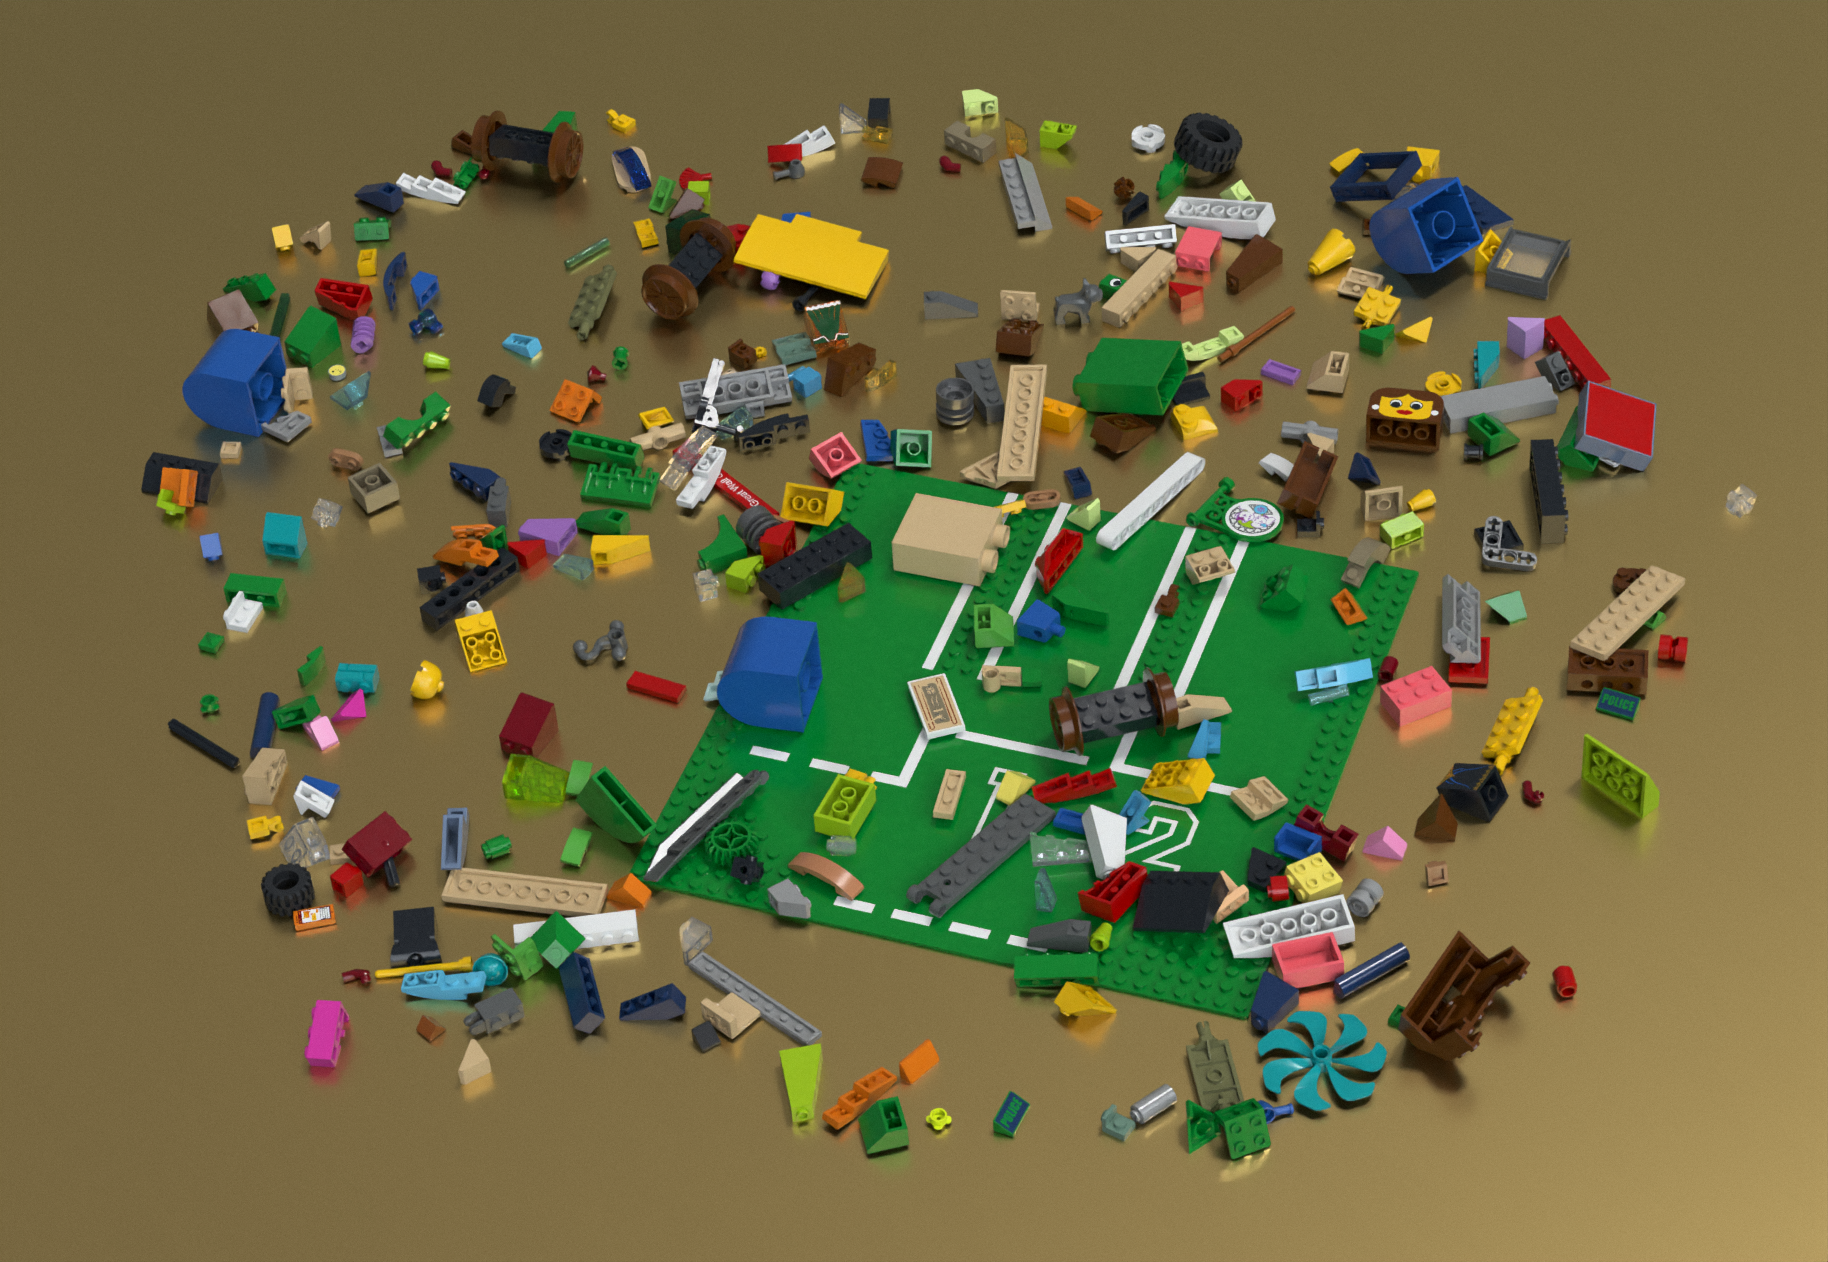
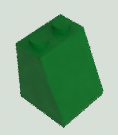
[284,306,341,368]

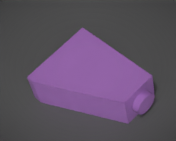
[518,518,578,556]

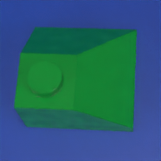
[530,911,586,969]

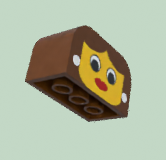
[1366,387,1444,450]

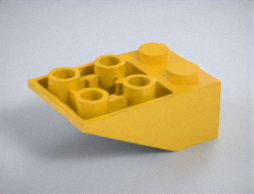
[455,610,507,673]
[1141,758,1215,804]

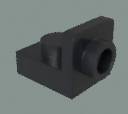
[1297,511,1324,537]

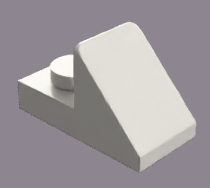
[293,780,334,818]

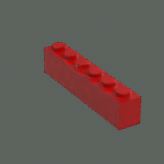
[1544,315,1611,389]

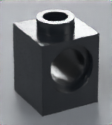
[417,565,446,595]

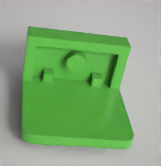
[491,934,544,981]

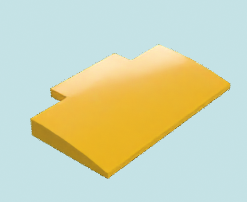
[734,214,889,299]

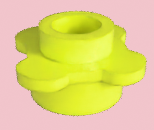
[926,1108,952,1130]

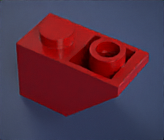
[1221,379,1263,411]

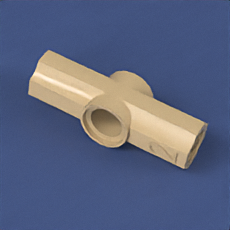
[629,423,686,450]

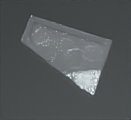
[1030,832,1093,867]

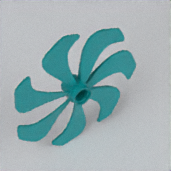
[1258,1011,1387,1111]

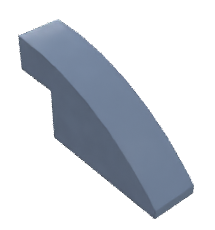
[441,807,469,870]

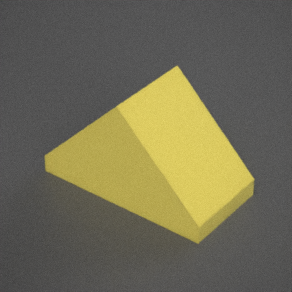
[996,770,1036,806]

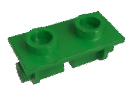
[453,157,480,189]

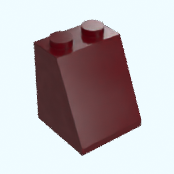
[499,692,559,761]

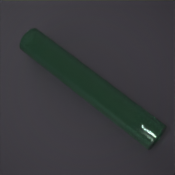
[564,237,610,268]

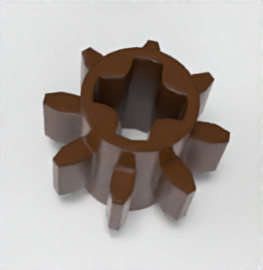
[1114,177,1135,200]

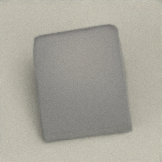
[745,401,765,419]

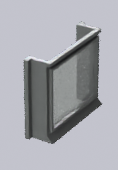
[1485,226,1571,300]

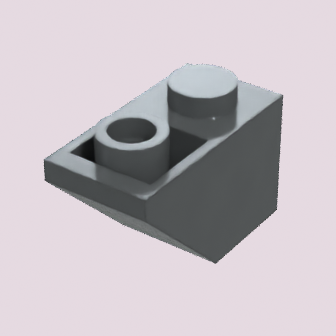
[1535,351,1575,392]

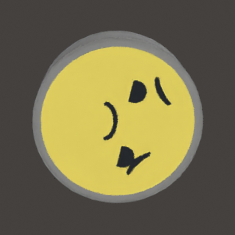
[328,365,347,381]

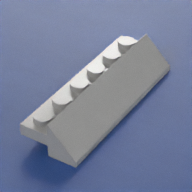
[999,153,1052,232]
[679,364,792,420]
[1442,574,1481,663]

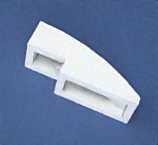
[785,126,835,157]

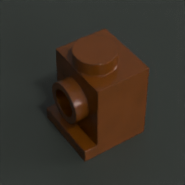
[728,339,757,370]

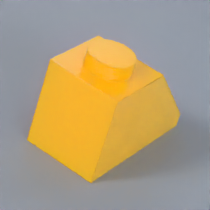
[272,224,293,252]

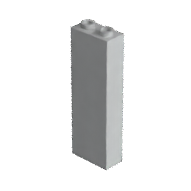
[1441,376,1559,434]

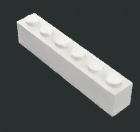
[513,909,639,954]

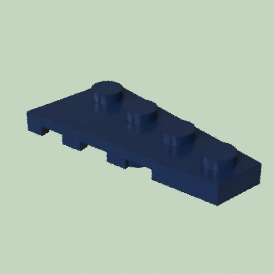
[1462,185,1514,234]

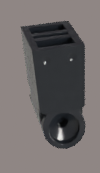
[390,907,442,968]

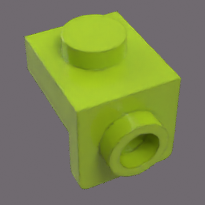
[156,489,186,516]

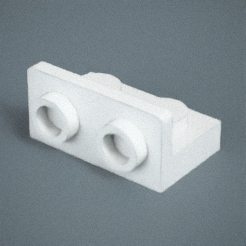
[223,591,263,633]

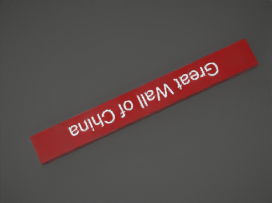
[673,442,779,516]

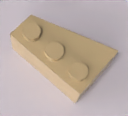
[242,748,288,805]

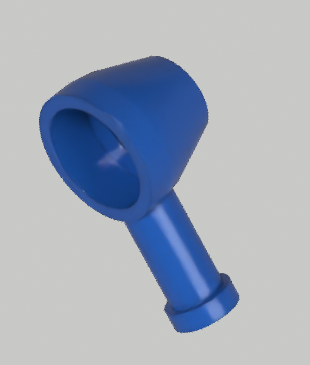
[1257,1100,1294,1124]

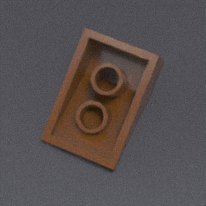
[1090,413,1156,453]

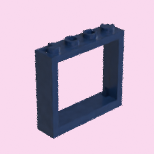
[1330,151,1422,202]

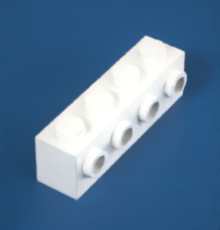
[1104,224,1177,253]

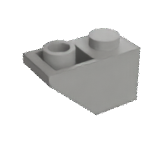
[767,879,811,919]

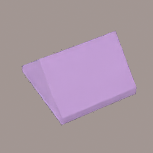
[1507,317,1545,359]

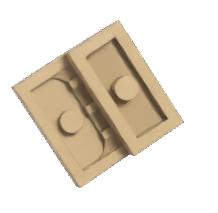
[1337,267,1384,299]
[1230,776,1288,821]

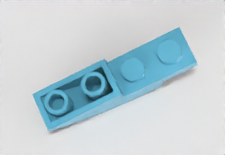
[1294,658,1373,691]
[401,970,486,1000]

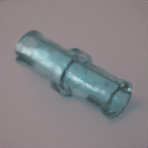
[1308,684,1349,706]

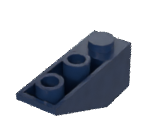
[354,182,404,213]
[449,462,501,502]
[619,983,686,1021]

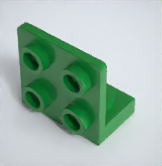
[1214,1098,1271,1159]

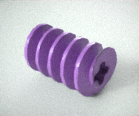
[351,316,376,354]

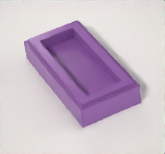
[1261,359,1301,385]

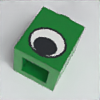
[1099,274,1127,300]

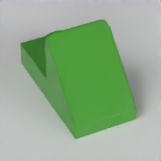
[648,176,677,213]

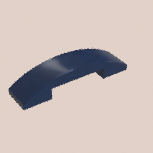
[383,252,408,310]

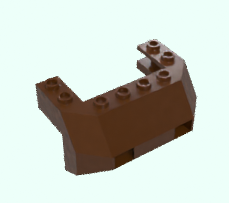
[1398,931,1530,1061]

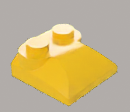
[1171,404,1218,441]

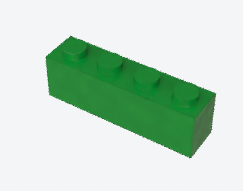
[567,430,645,471]
[1014,952,1100,987]

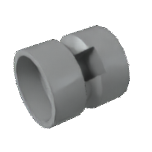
[1346,878,1384,917]

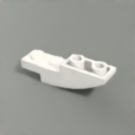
[676,445,727,509]

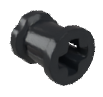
[1464,443,1483,460]

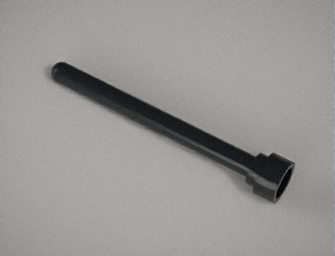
[792,284,820,312]

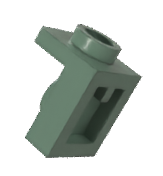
[1101,1104,1136,1141]

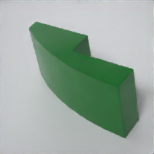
[297,646,326,686]

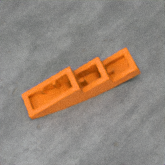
[822,1067,897,1130]

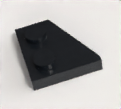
[1248,847,1287,893]

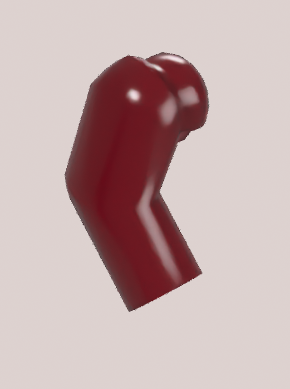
[939,155,961,172]
[431,160,453,177]
[1522,780,1544,804]
[341,969,371,984]

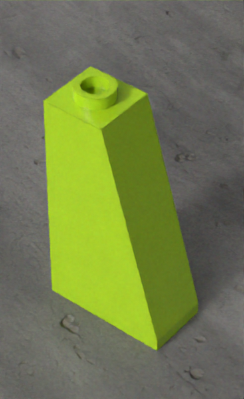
[779,1043,823,1122]

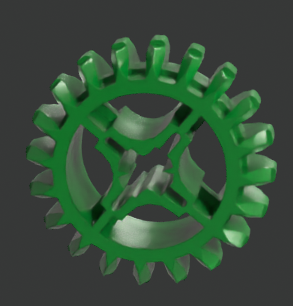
[704,819,759,867]

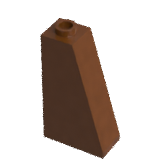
[1226,234,1283,292]

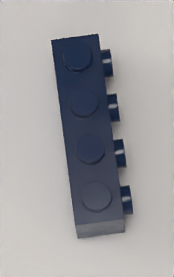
[559,952,605,1034]

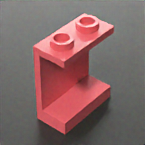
[1175,226,1222,272]

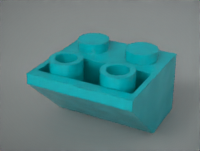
[262,512,308,559]

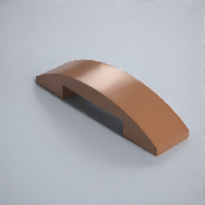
[788,852,864,901]

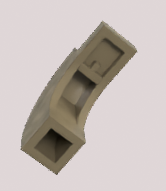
[1341,537,1391,588]

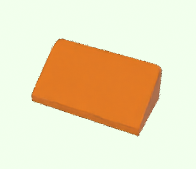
[1065,197,1103,221]
[1330,588,1367,625]
[899,1039,940,1084]

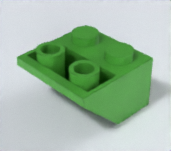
[974,604,1014,648]

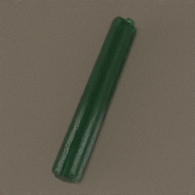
[270,293,290,337]

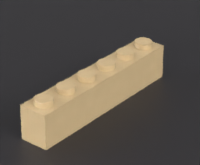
[1101,249,1177,328]

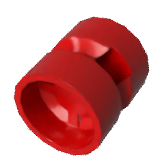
[1658,634,1688,662]

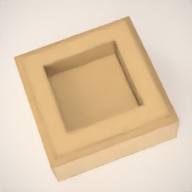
[220,442,242,459]

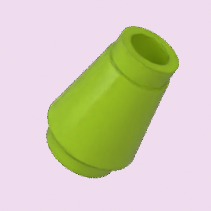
[423,351,451,369]
[1089,923,1112,951]

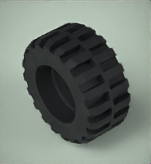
[1174,112,1243,173]

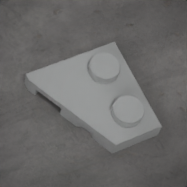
[261,411,312,442]

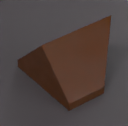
[1415,793,1458,841]

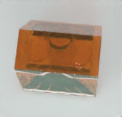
[804,300,849,352]

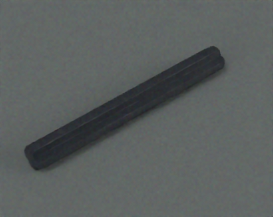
[168,719,240,768]

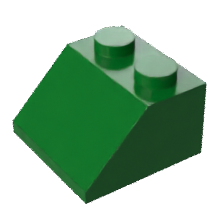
[890,429,932,468]

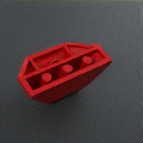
[1035,528,1083,594]

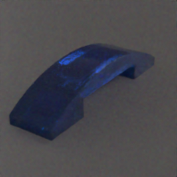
[612,147,652,191]

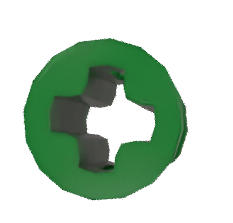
[612,346,629,370]

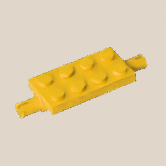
[1481,687,1543,775]

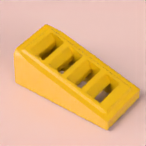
[357,248,377,277]

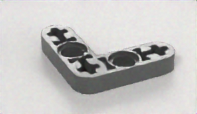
[1481,516,1537,571]

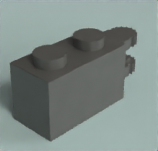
[487,478,511,527]
[463,988,525,1035]

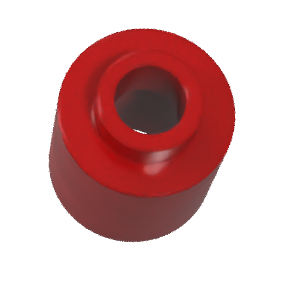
[1552,966,1577,997]

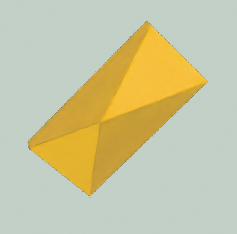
[1395,316,1433,343]
[638,407,674,430]

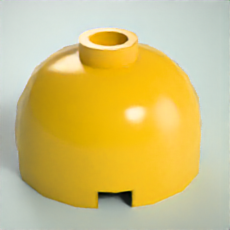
[410,660,445,699]

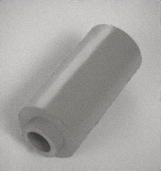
[1130,1084,1177,1124]

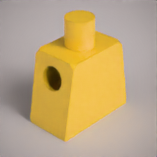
[1407,146,1440,182]

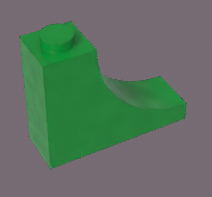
[697,514,748,576]

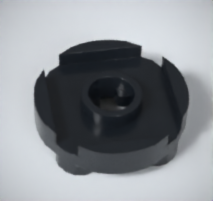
[539,429,572,461]

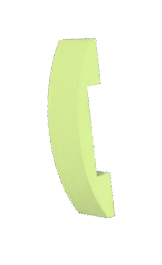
[1182,326,1244,361]

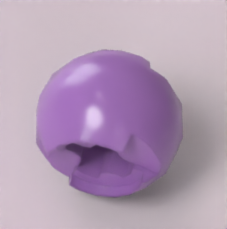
[760,271,781,290]

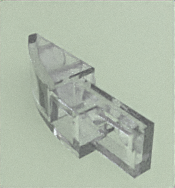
[659,426,718,491]

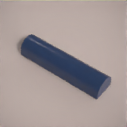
[250,692,280,758]
[1333,942,1410,999]

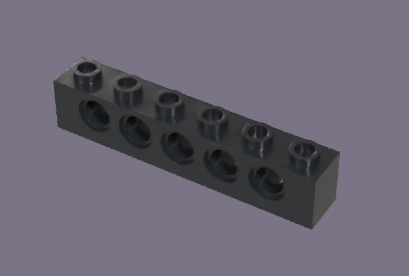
[419,547,520,631]

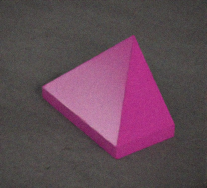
[331,689,366,722]

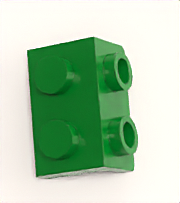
[354,217,391,241]

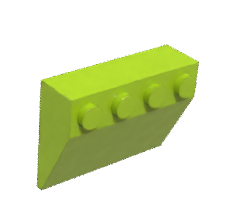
[1581,734,1660,819]

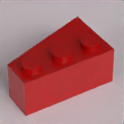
[314,278,373,321]
[1078,861,1148,923]

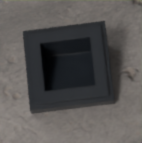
[691,1021,721,1052]

